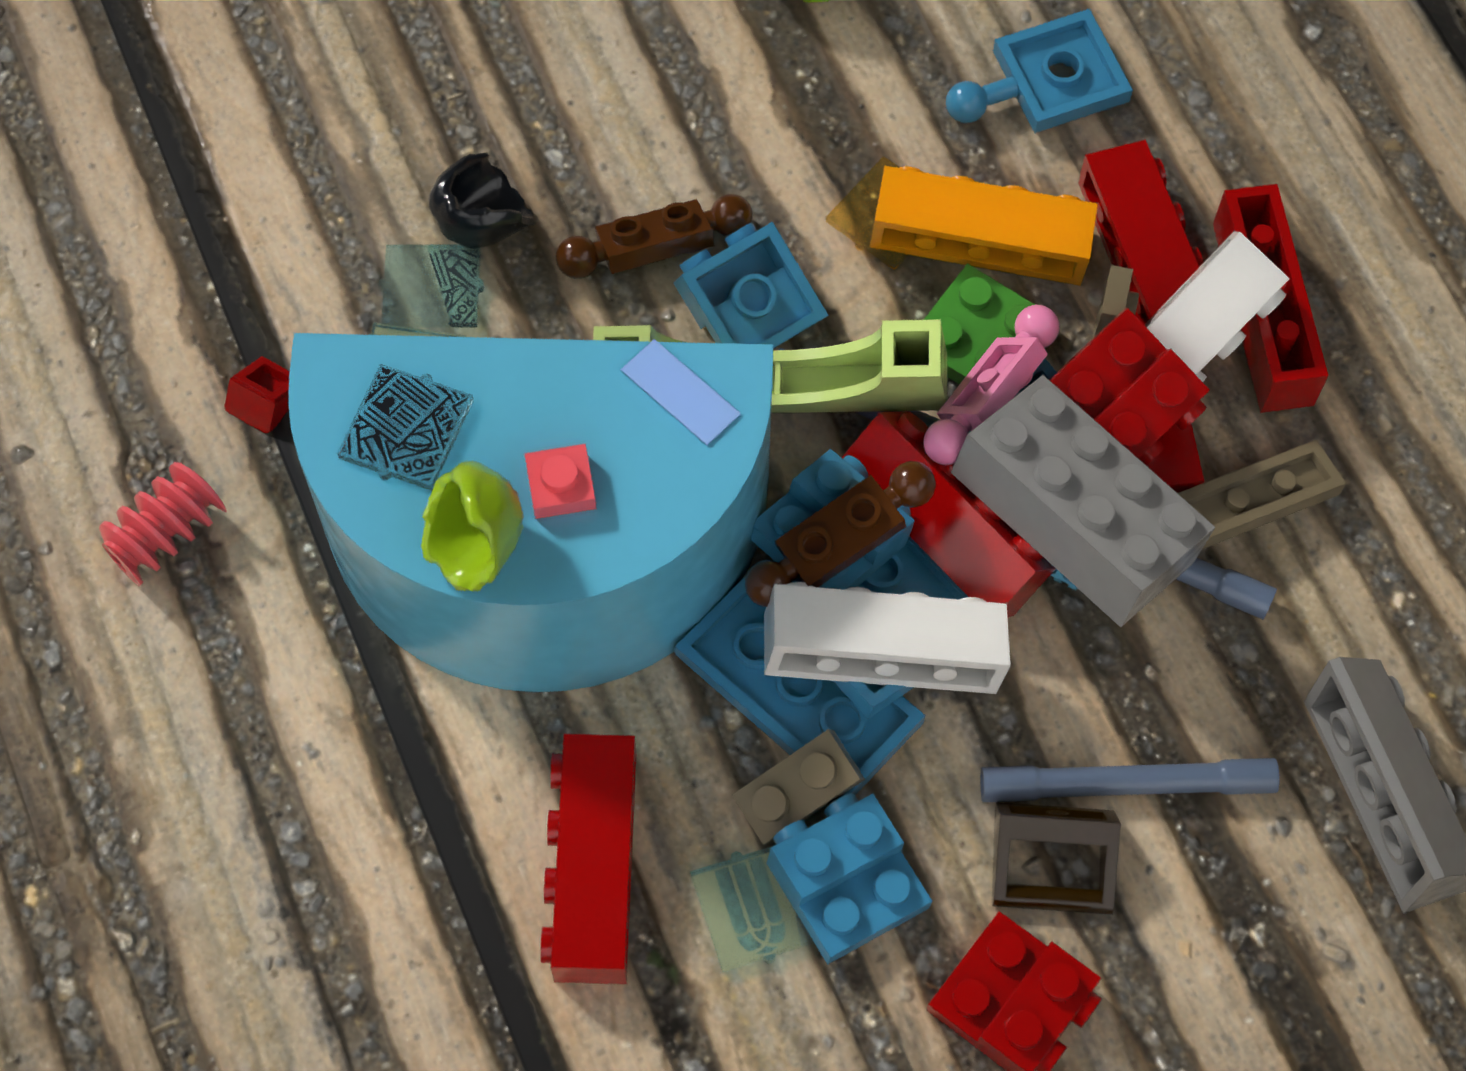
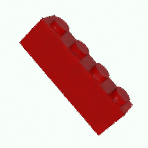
[1078,139,1204,324]
[1213,184,1329,413]
[841,411,1056,617]
[540,734,637,984]

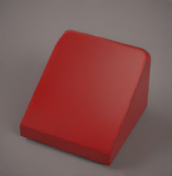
[225,356,290,434]

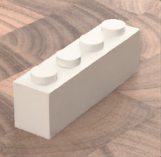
[1144,231,1290,382]
[764,582,1011,694]

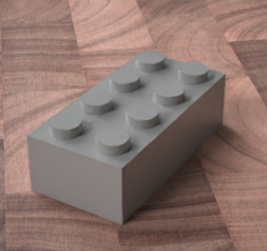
[951,375,1215,627]

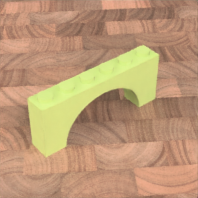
[593,319,948,413]

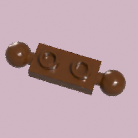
[556,194,753,279]
[745,461,936,607]

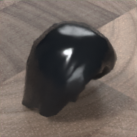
[429,153,536,249]

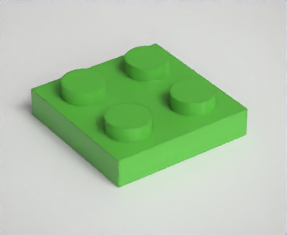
[924,263,1035,384]

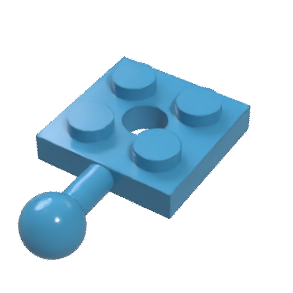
[946,8,1133,133]

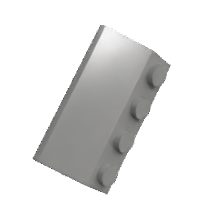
[1304,657,1466,914]

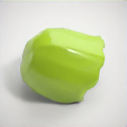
[421,461,524,592]

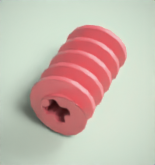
[99,462,227,587]

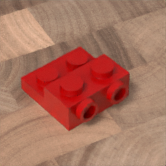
[1050,308,1210,466]
[926,911,1102,1071]

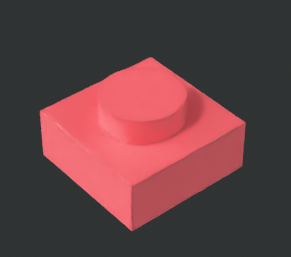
[524,444,596,519]

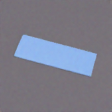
[620,339,741,445]

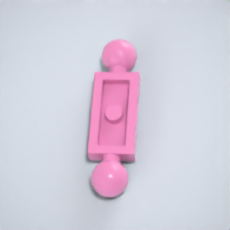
[923,305,1059,465]

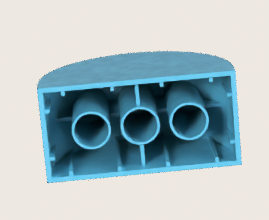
[288,333,773,692]

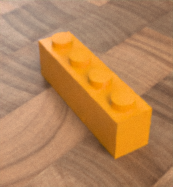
[869,166,1098,286]

